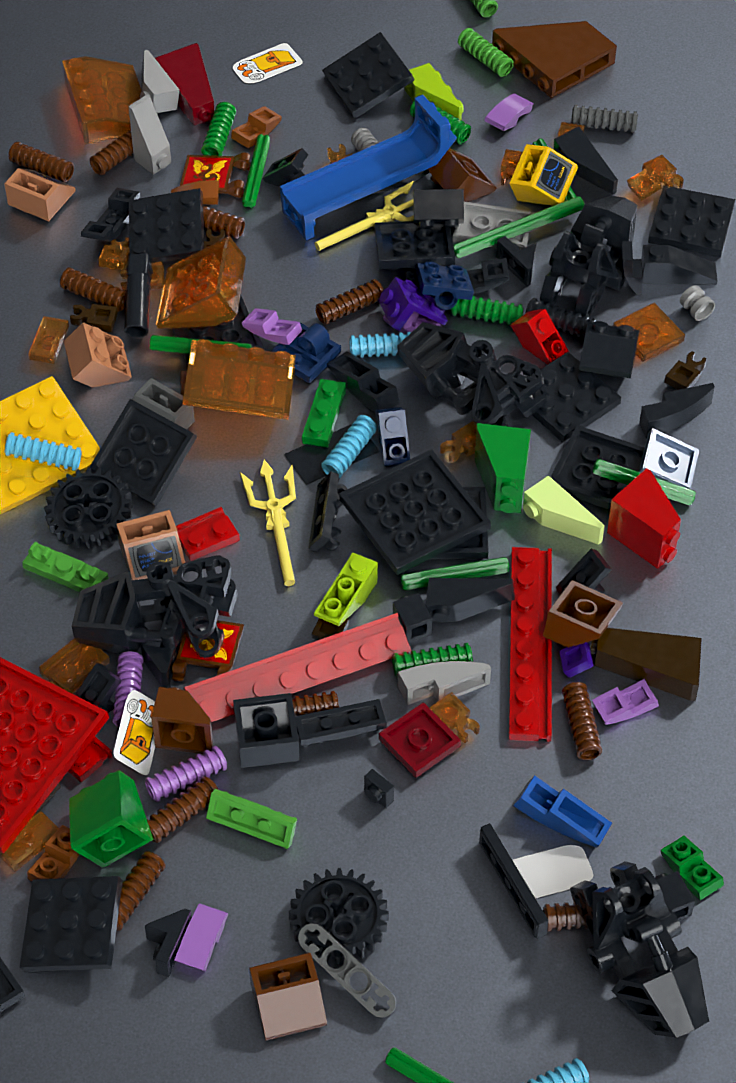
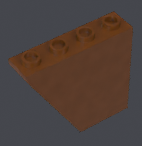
[492,21,617,98]

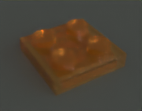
[613,302,685,362]

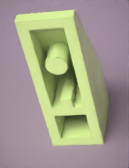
[523,476,605,544]

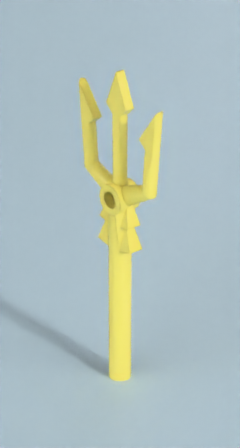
[315,181,414,251]
[239,459,296,586]

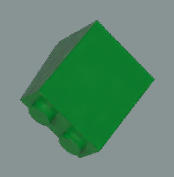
[475,423,531,513]
[69,770,153,868]

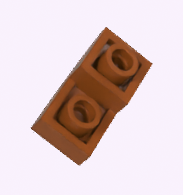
[27,825,80,881]

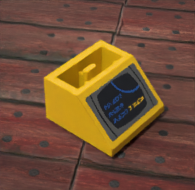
[509,144,578,206]

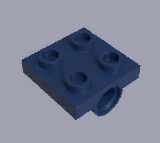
[415,262,474,310]
[269,323,341,384]

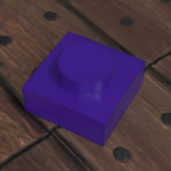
[560,642,594,678]

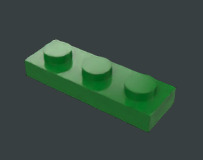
[302,379,346,448]

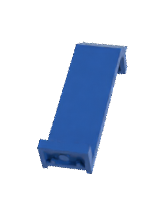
[280,95,457,241]

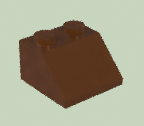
[427,148,497,202]
[543,580,623,648]
[151,687,213,754]

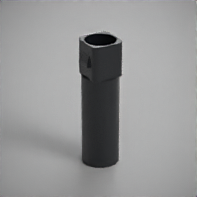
[124,253,153,338]

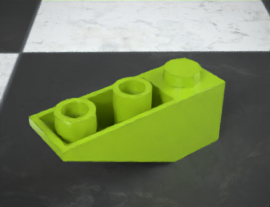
[404,63,464,120]
[314,552,378,626]

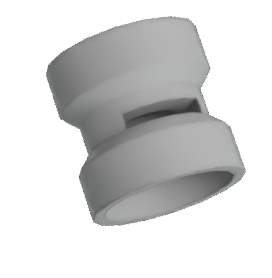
[680,285,715,321]

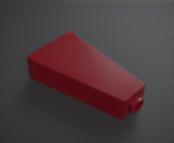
[155,43,215,126]

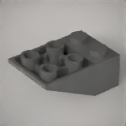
[132,378,195,429]

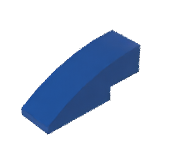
[513,775,612,848]

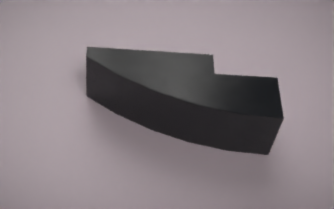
[327,351,400,413]
[639,383,715,439]

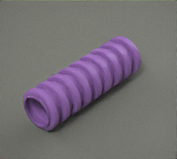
[113,651,144,727]
[145,746,227,802]

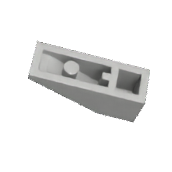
[140,50,180,113]
[128,95,171,175]

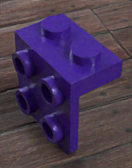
[378,277,448,331]

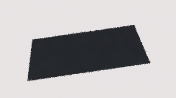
[284,423,380,485]

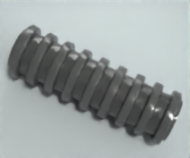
[571,105,638,133]

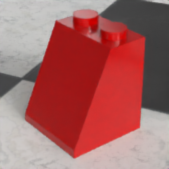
[607,468,681,569]

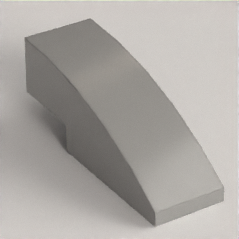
[398,661,491,705]

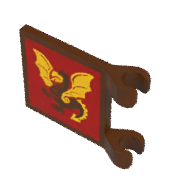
[180,152,251,198]
[172,620,244,682]

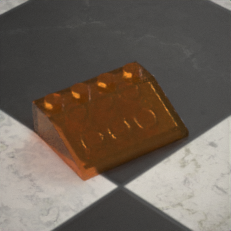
[62,56,141,144]
[156,236,246,329]
[182,339,296,420]

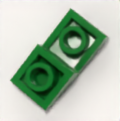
[661,835,724,900]

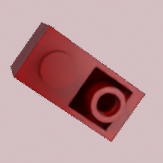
[511,309,569,365]

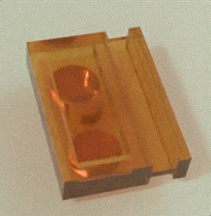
[39,638,110,693]

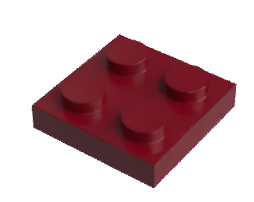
[379,702,461,778]

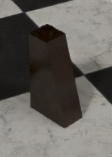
[590,628,702,701]

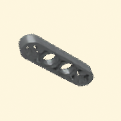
[298,923,397,1018]

